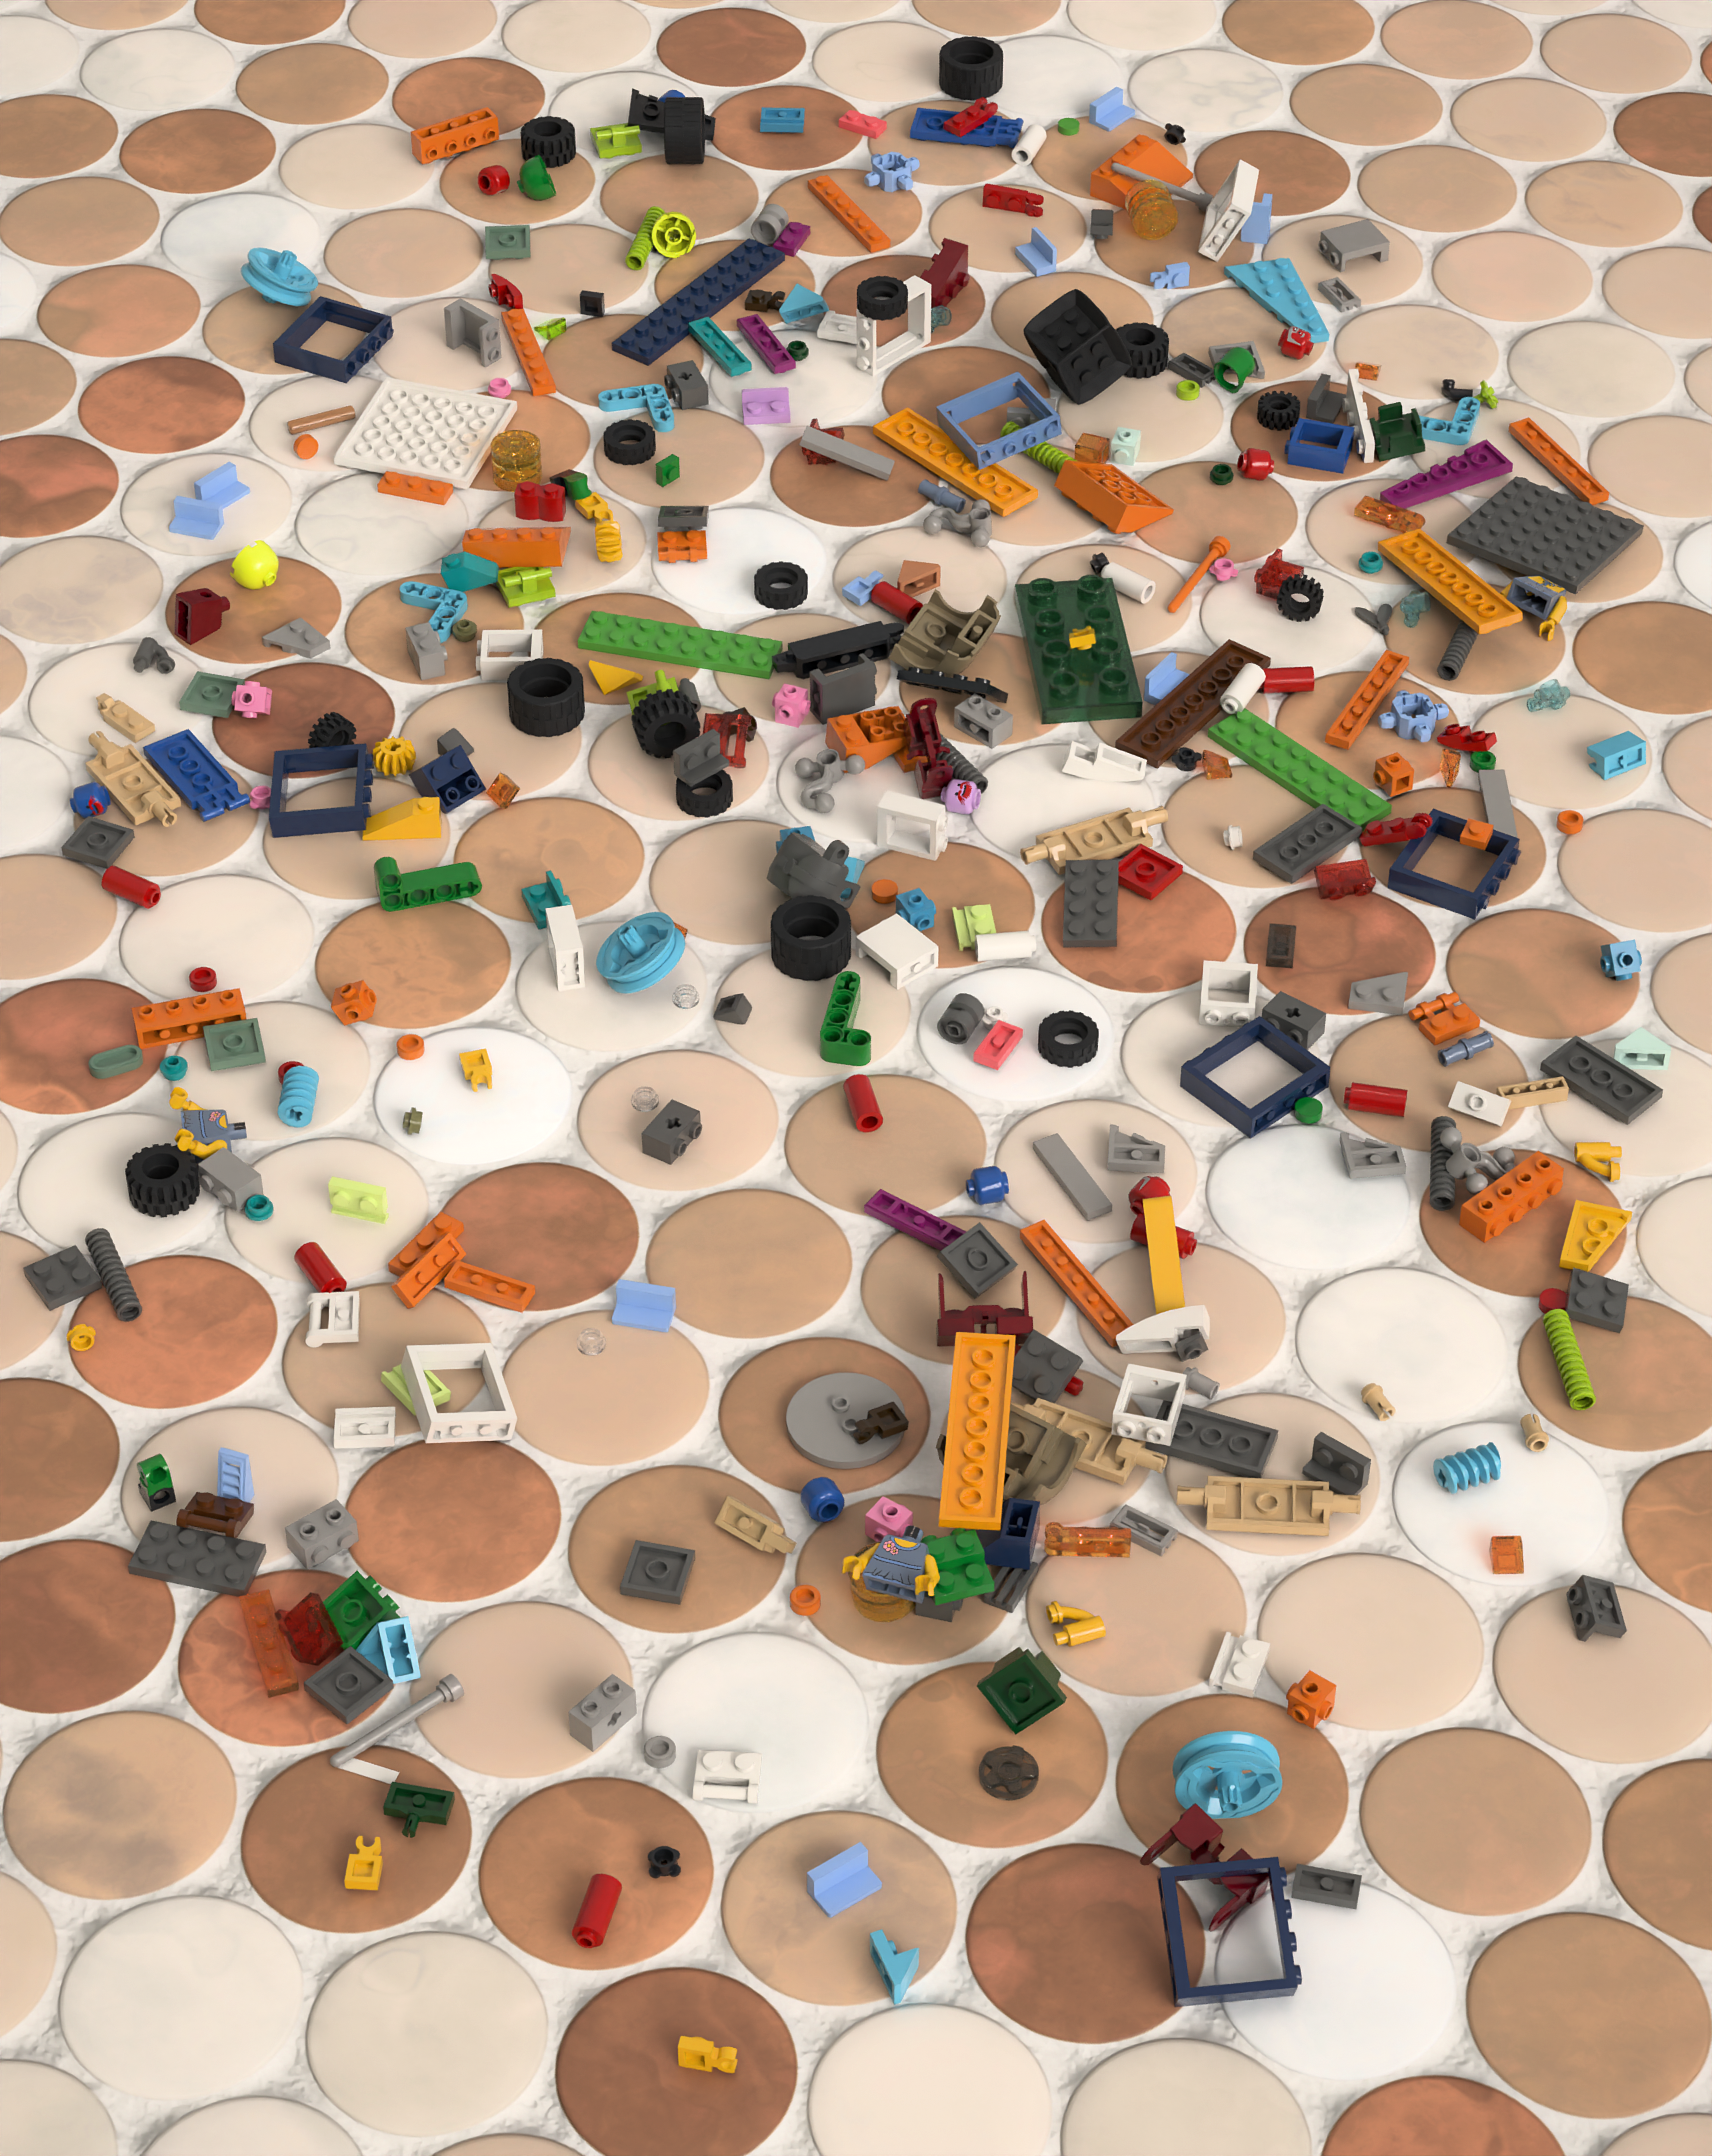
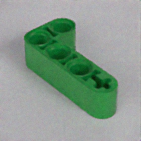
[374,857,482,912]
[820,971,871,1066]

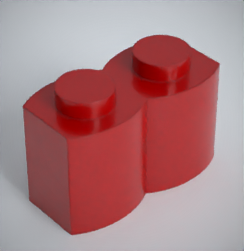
[514,481,566,522]

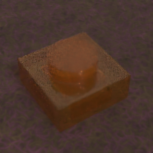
[486,772,521,809]

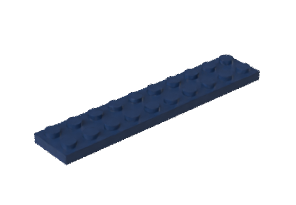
[612,238,785,366]

